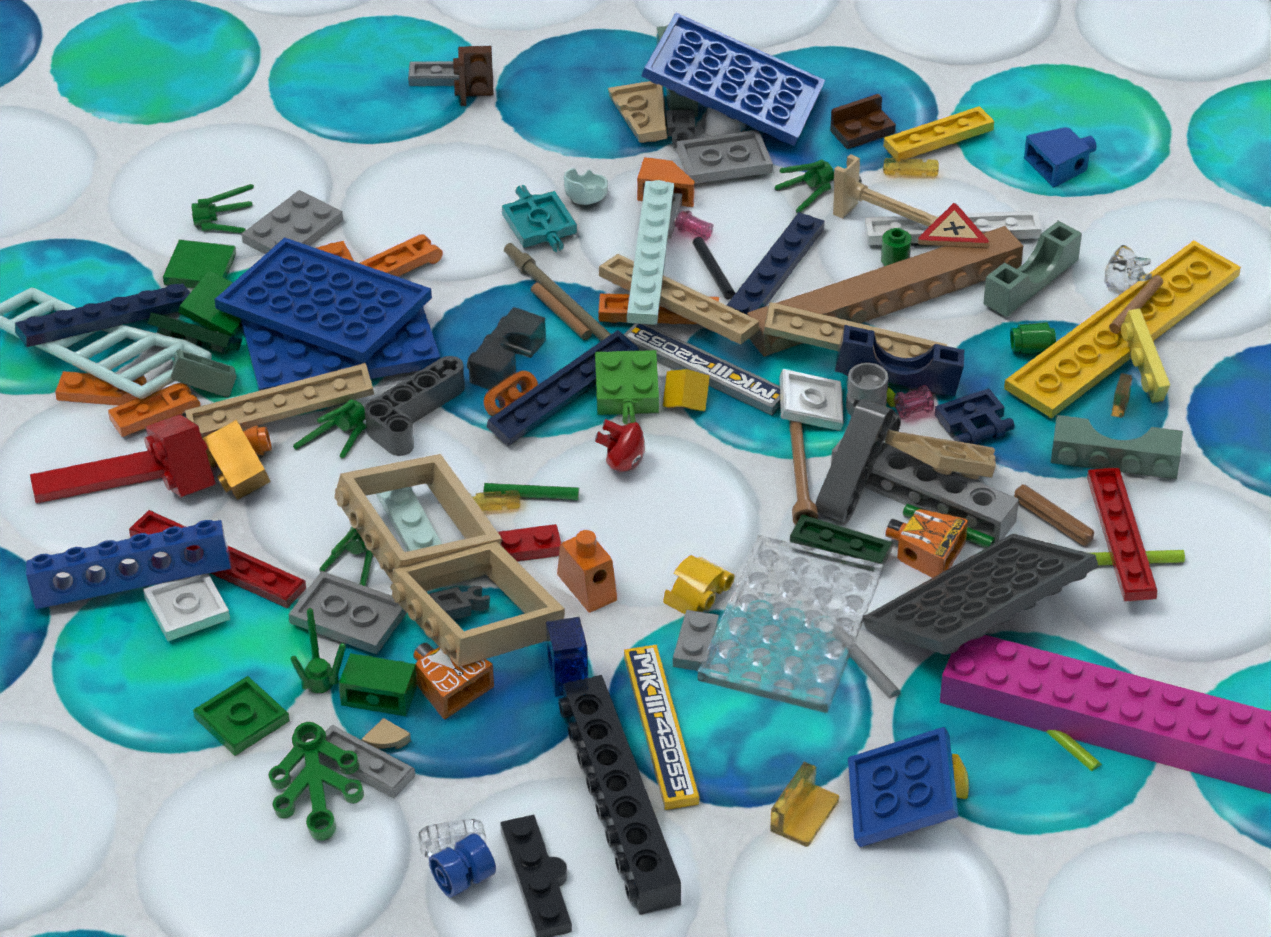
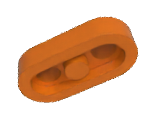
[484,371,538,416]

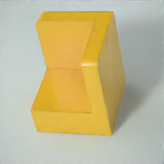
[663,369,710,411]

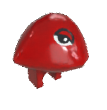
[595,419,645,472]

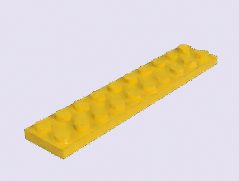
[1004,240,1241,418]

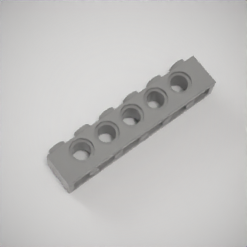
[831,439,1019,543]

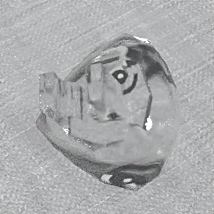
[1104,245,1152,295]

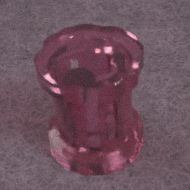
[894,385,934,419]

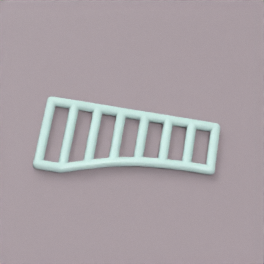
[0,288,212,399]

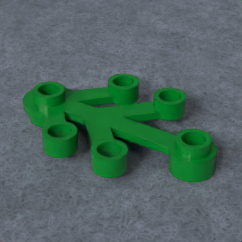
[268,722,364,840]

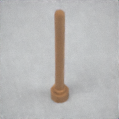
[789,420,818,525]

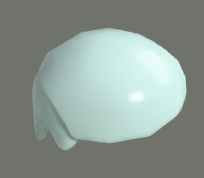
[564,168,608,205]

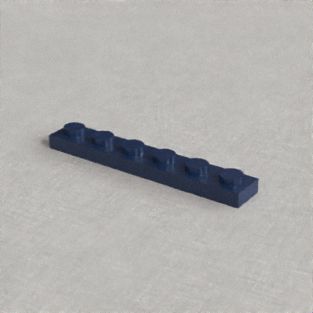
[727,212,825,315]
[15,283,191,347]
[487,330,639,446]

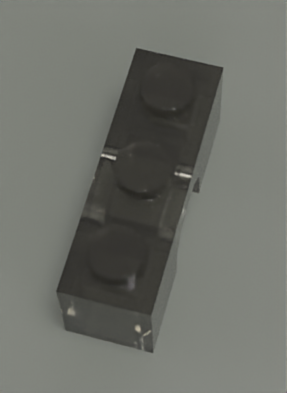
[467,307,546,390]

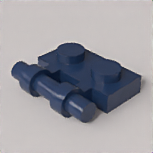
[934,388,1015,445]

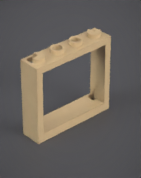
[334,454,502,583]
[390,541,565,667]

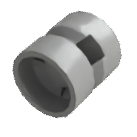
[846,363,888,417]

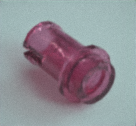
[675,211,714,241]

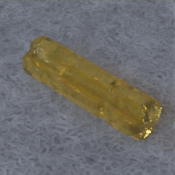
[883,158,939,176]
[470,490,520,511]

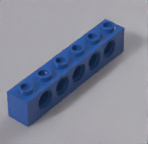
[26,520,231,609]

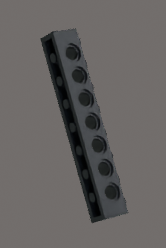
[558,675,681,915]

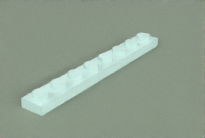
[627,180,674,325]

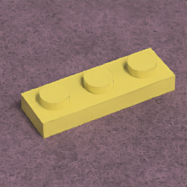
[1121,308,1170,403]

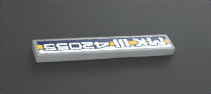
[624,323,781,415]

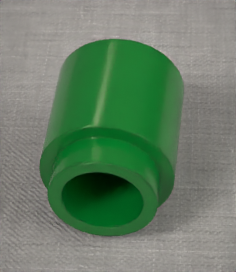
[881,228,912,266]
[1010,322,1056,355]

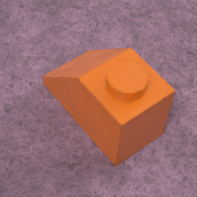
[637,157,695,207]

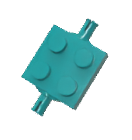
[502,185,577,252]

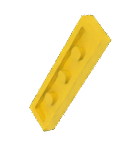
[883,106,994,162]

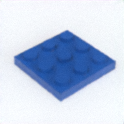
[848,727,959,847]

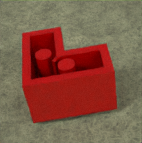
[144,414,216,497]

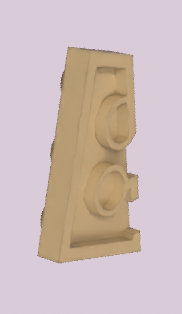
[608,81,668,143]

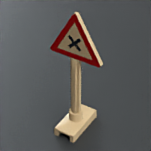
[833,154,989,248]

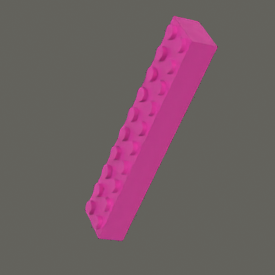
[940,635,1271,794]

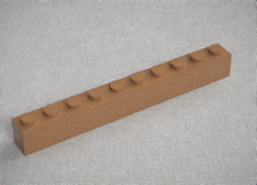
[747,226,1023,357]

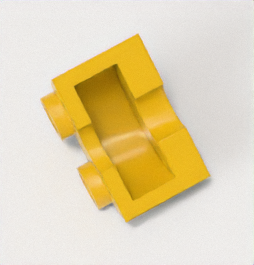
[663,555,735,614]

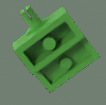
[595,350,659,424]

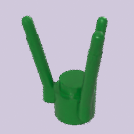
[775,159,834,213]
[191,184,254,233]
[293,399,366,458]
[319,527,373,586]
[290,608,346,693]

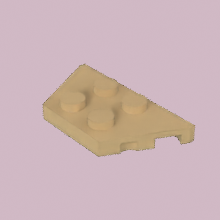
[885,430,996,479]

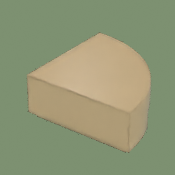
[362,718,411,749]

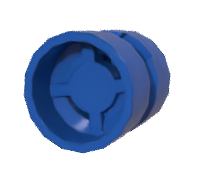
[428,833,496,898]

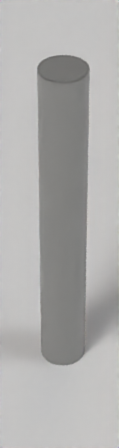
[831,627,900,699]

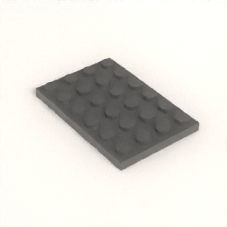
[862,534,1099,655]

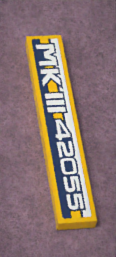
[624,644,699,810]

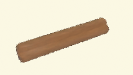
[1014,484,1095,546]

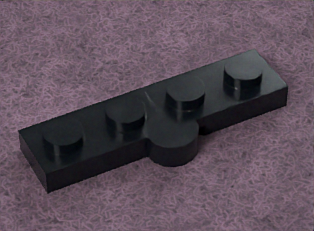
[500,814,572,937]

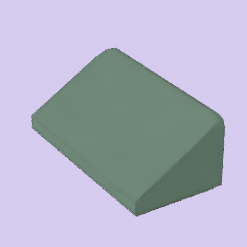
[171,349,236,397]

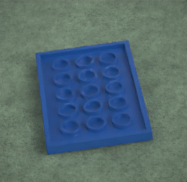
[641,12,825,146]
[214,237,432,363]
[241,307,440,391]

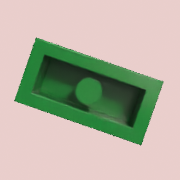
[339,653,417,716]

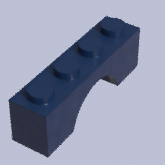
[835,325,965,396]

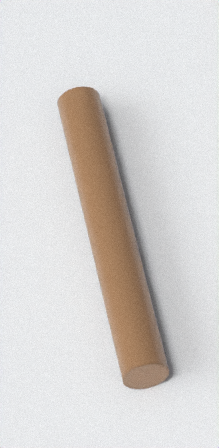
[1109,275,1163,334]
[531,283,592,340]

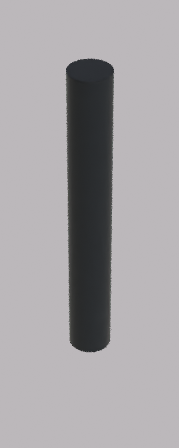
[692,237,735,299]

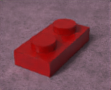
[498,524,561,562]

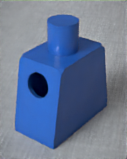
[1024,127,1097,188]

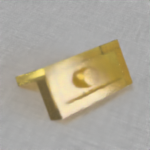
[770,762,839,847]

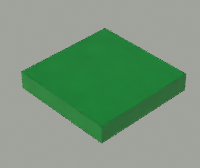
[163,239,236,288]
[178,270,242,336]
[193,676,290,756]

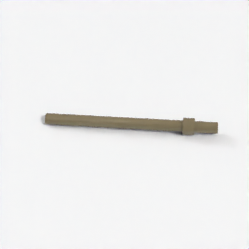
[504,243,611,341]

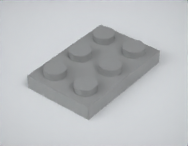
[677,130,773,184]
[242,190,343,254]
[289,571,407,655]

